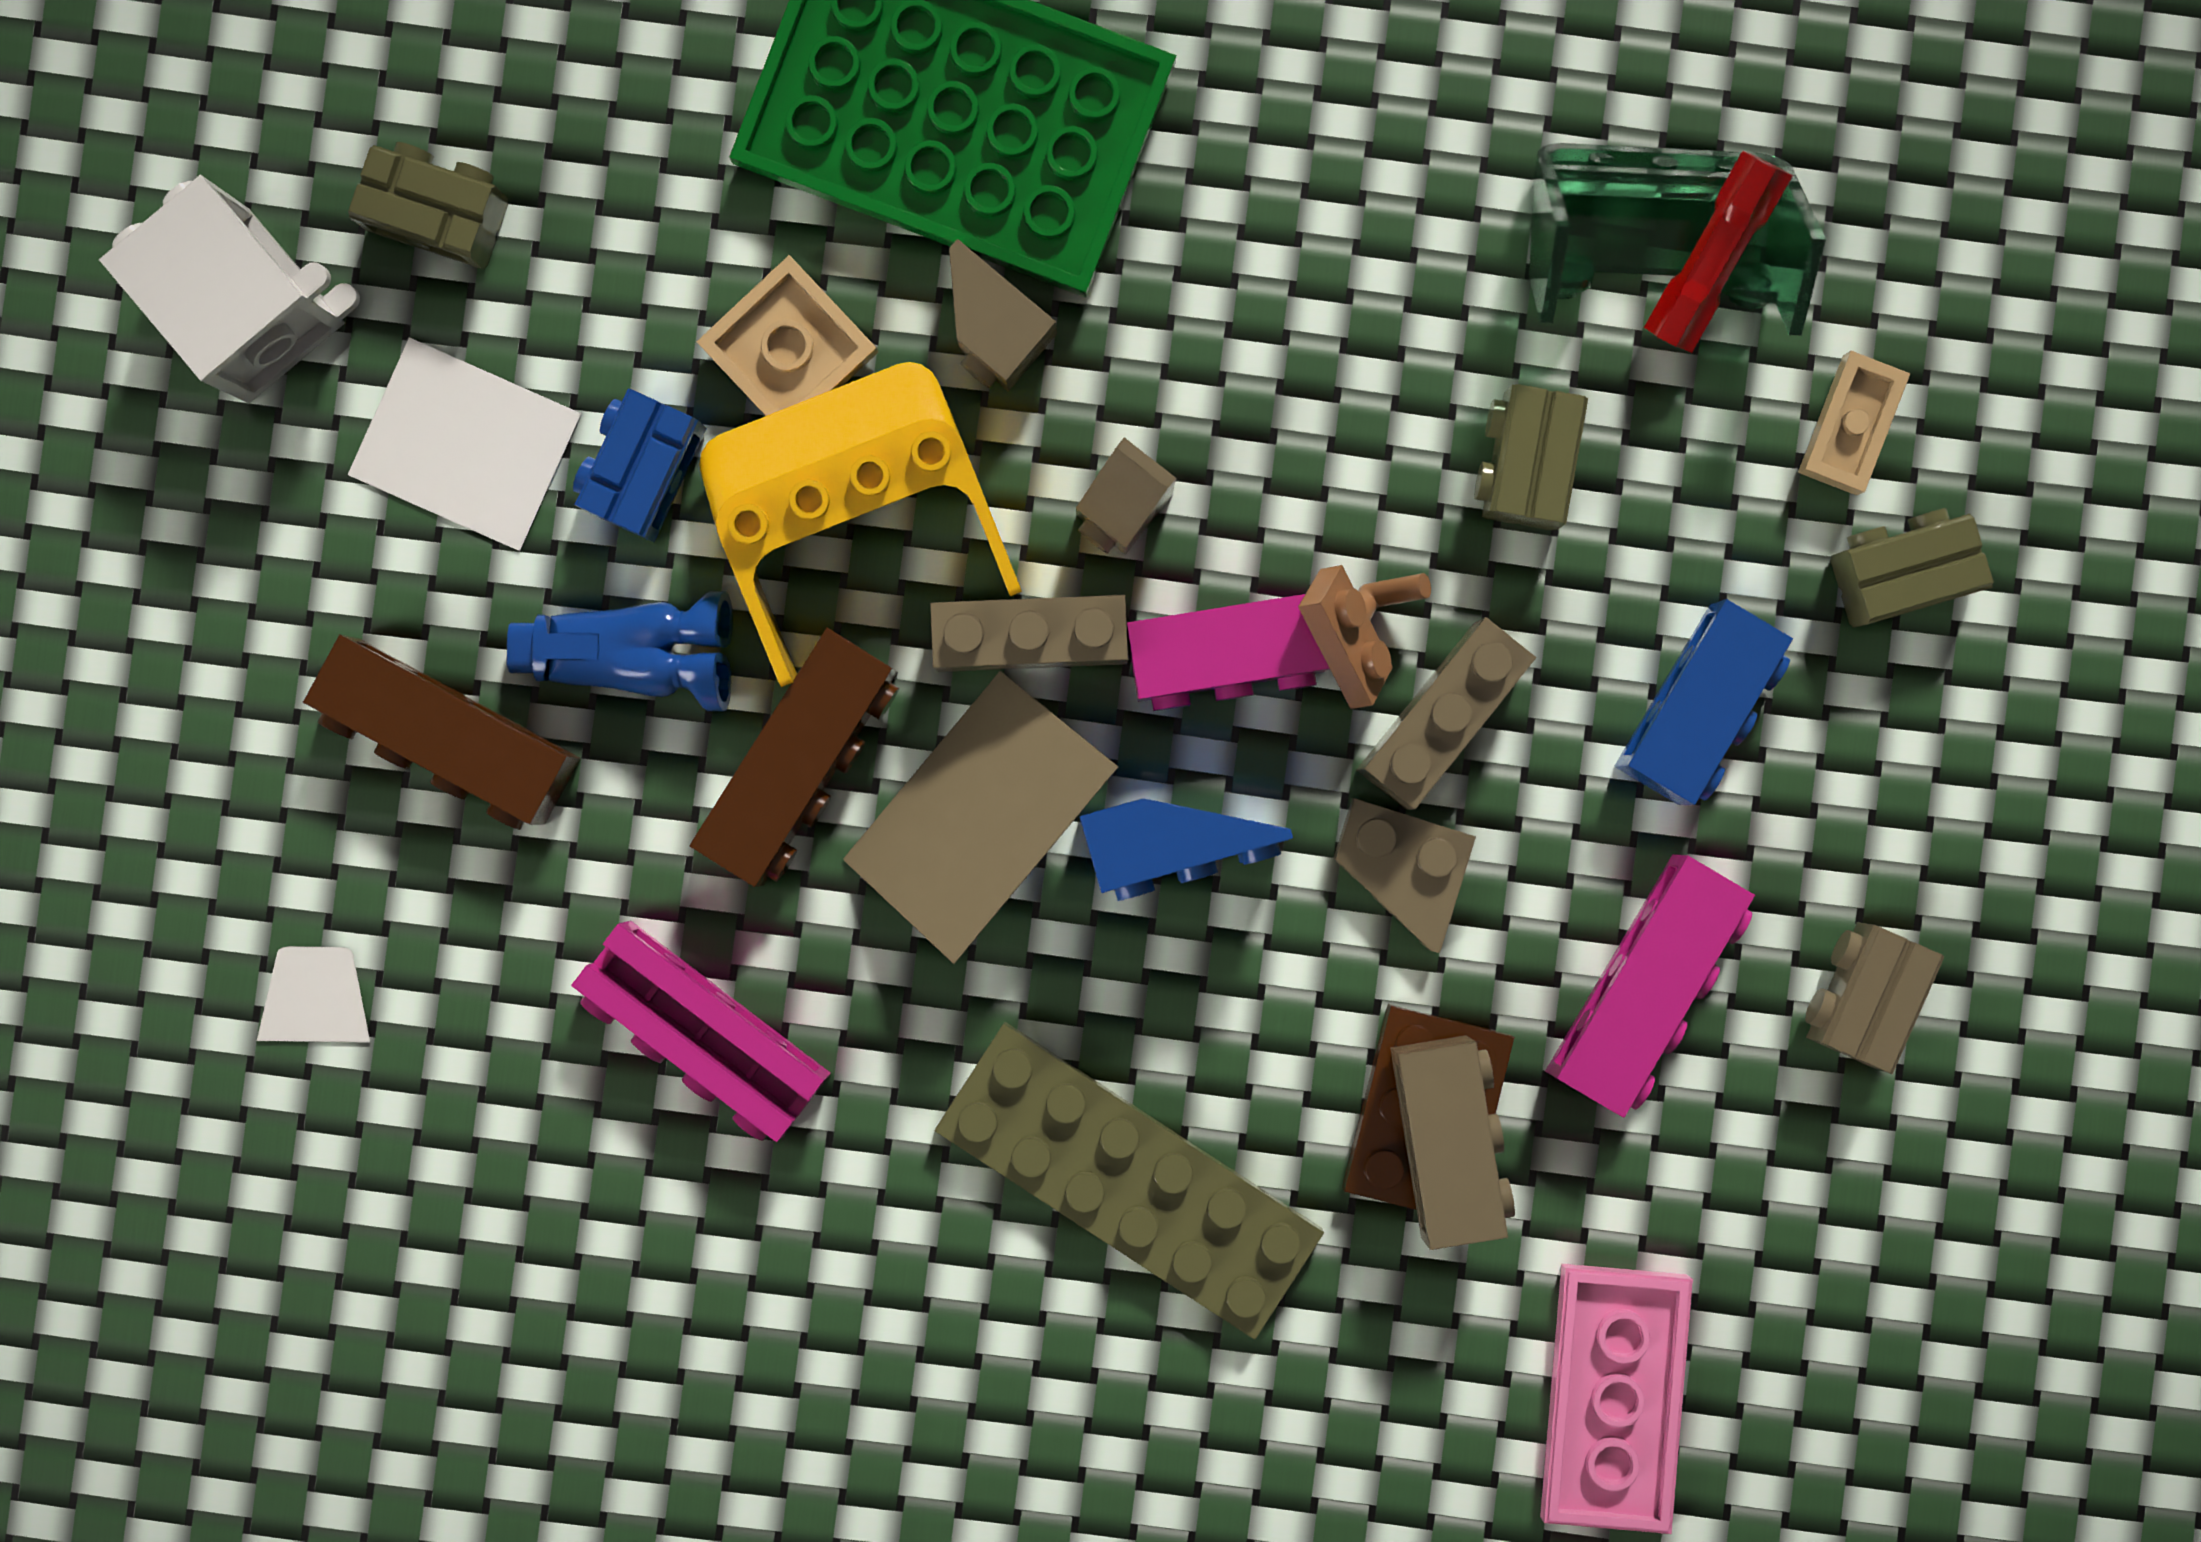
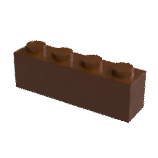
[689,627,899,887]
[302,634,581,830]

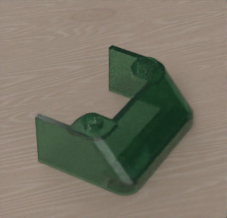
[1529,143,1826,336]

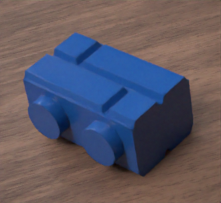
[573,388,707,542]

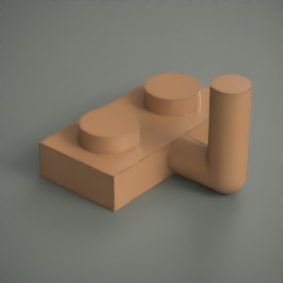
[1298,565,1431,709]

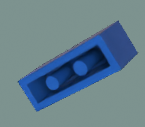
[1614,599,1793,805]

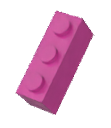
[1126,594,1330,711]

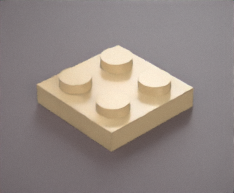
[696,255,878,416]

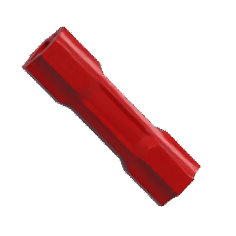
[1644,150,1794,353]

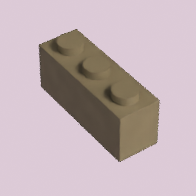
[930,595,1128,672]
[1356,617,1537,810]
[1390,1035,1515,1250]

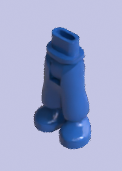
[507,591,733,711]

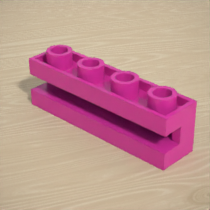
[1545,854,1755,1118]
[571,921,831,1142]

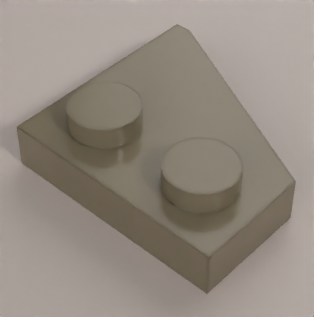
[1333,798,1476,953]

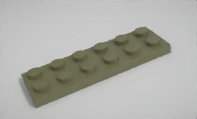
[934,1022,1324,1340]

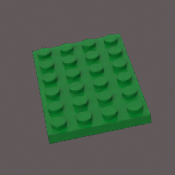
[729,0,1177,298]

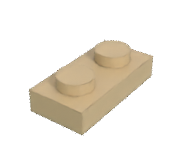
[1798,351,1911,496]

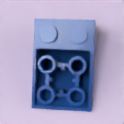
[1080,798,1293,901]

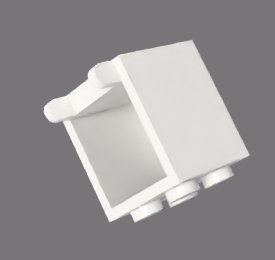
[99,174,360,403]

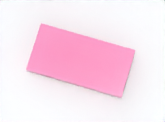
[1540,1263,1693,1534]

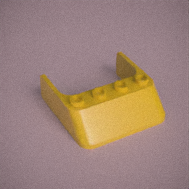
[699,362,1022,687]

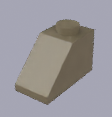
[949,239,1057,392]
[1076,437,1176,555]

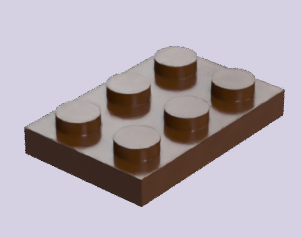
[1342,1004,1515,1210]

